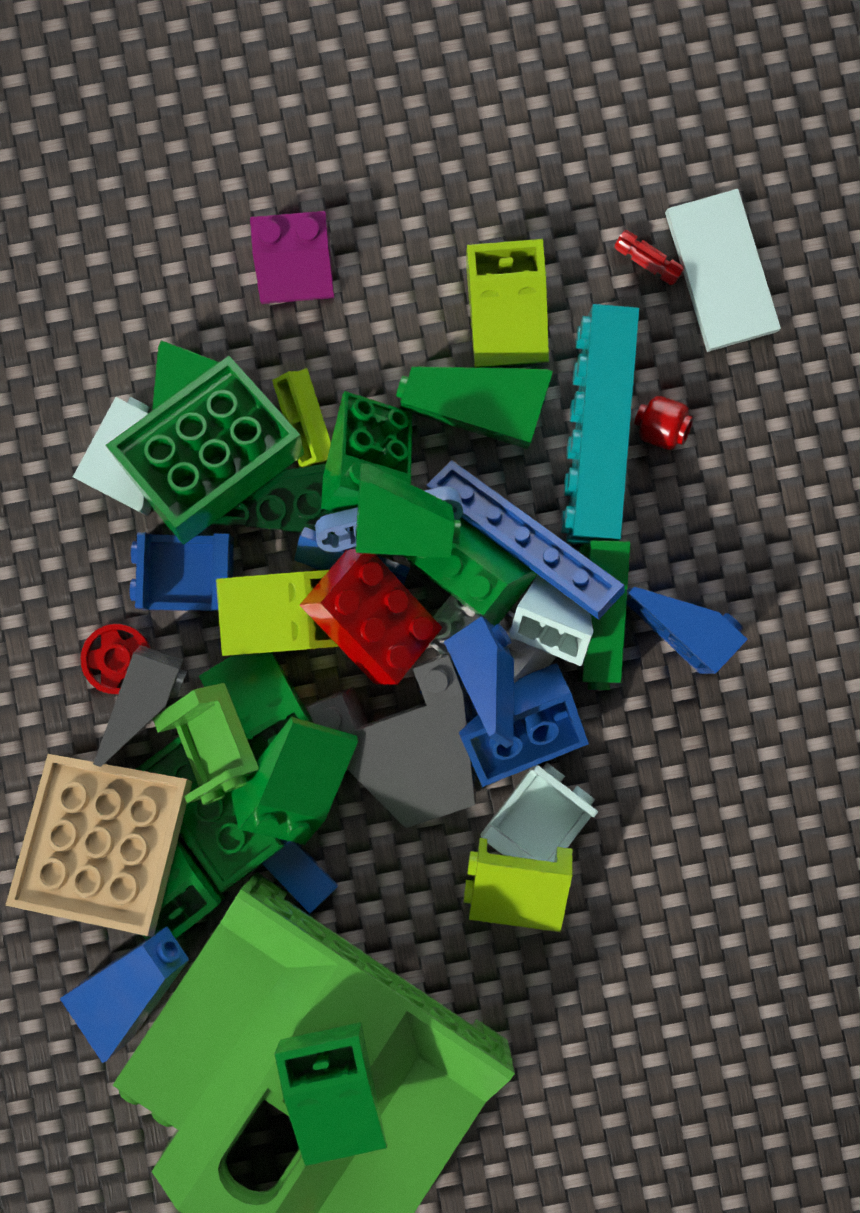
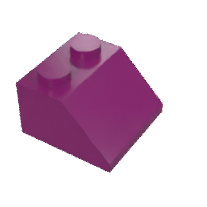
[250,211,334,304]

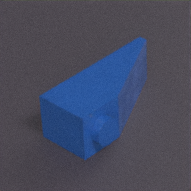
[444,616,514,748]

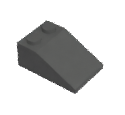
[93,645,187,767]

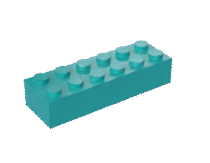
[560,304,639,545]

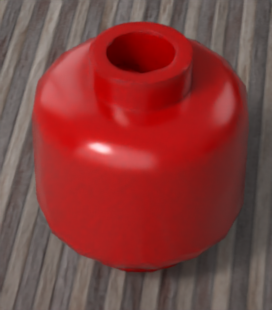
[634,396,694,450]

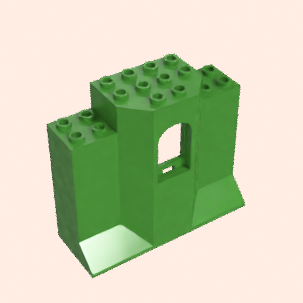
[112,872,515,1213]

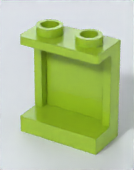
[463,838,572,932]

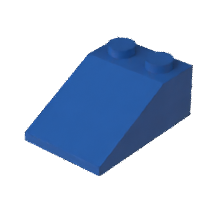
[626,587,748,674]
[459,663,589,787]

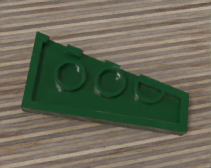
[213,464,351,535]

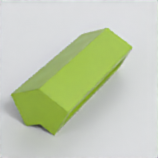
[272,368,331,468]

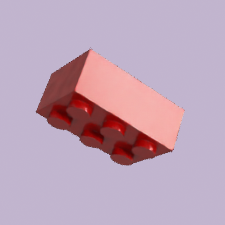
[299,549,442,685]

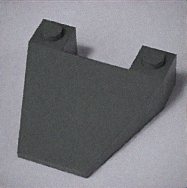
[307,652,476,828]

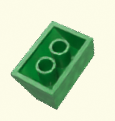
[402,518,538,626]

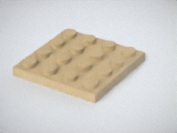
[5,754,192,937]

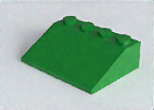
[105,356,304,545]

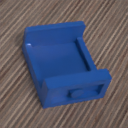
[130,532,234,612]

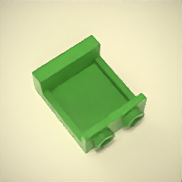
[152,683,259,805]

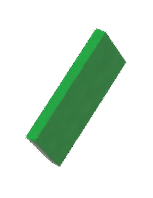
[136,737,285,893]

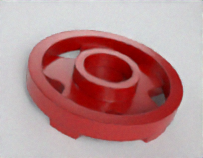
[80,624,151,694]

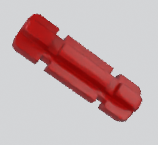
[615,230,684,285]

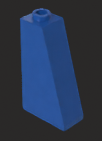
[60,927,189,1063]

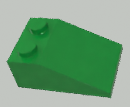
[231,717,358,845]

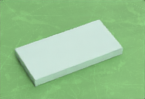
[665,189,781,352]

